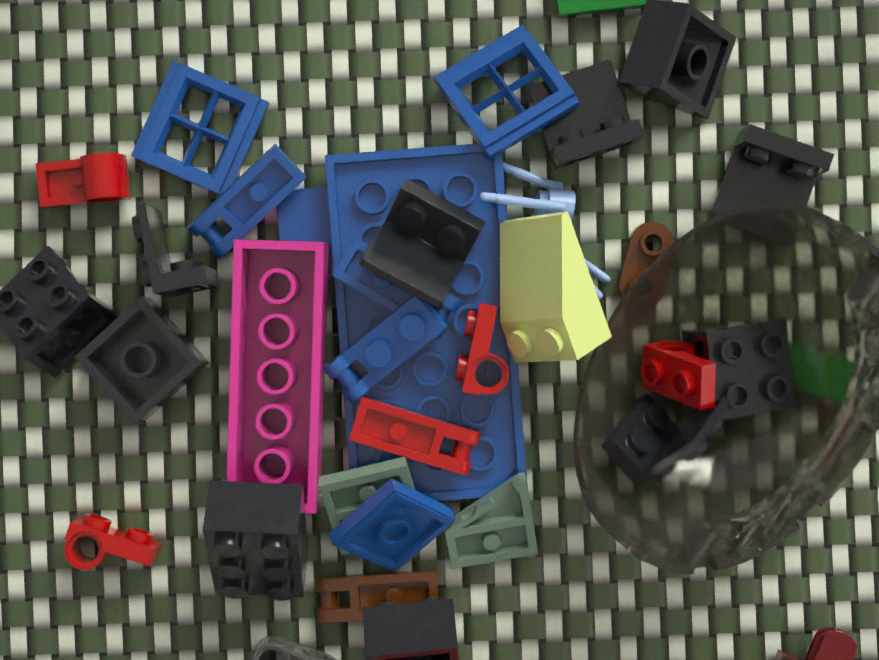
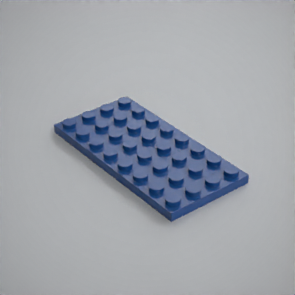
[325,144,527,501]

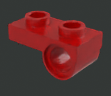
[35,153,131,209]
[454,303,509,395]
[641,341,716,411]
[64,513,163,570]

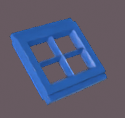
[434,25,580,160]
[131,60,270,195]

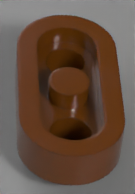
[617,222,674,308]

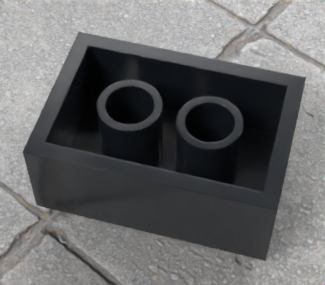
[203,480,308,601]

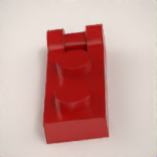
[349,396,481,475]

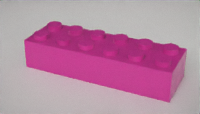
[227,239,329,514]

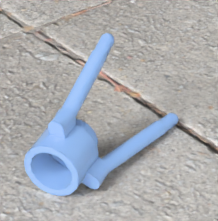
[480,162,576,221]

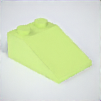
[500,211,612,363]

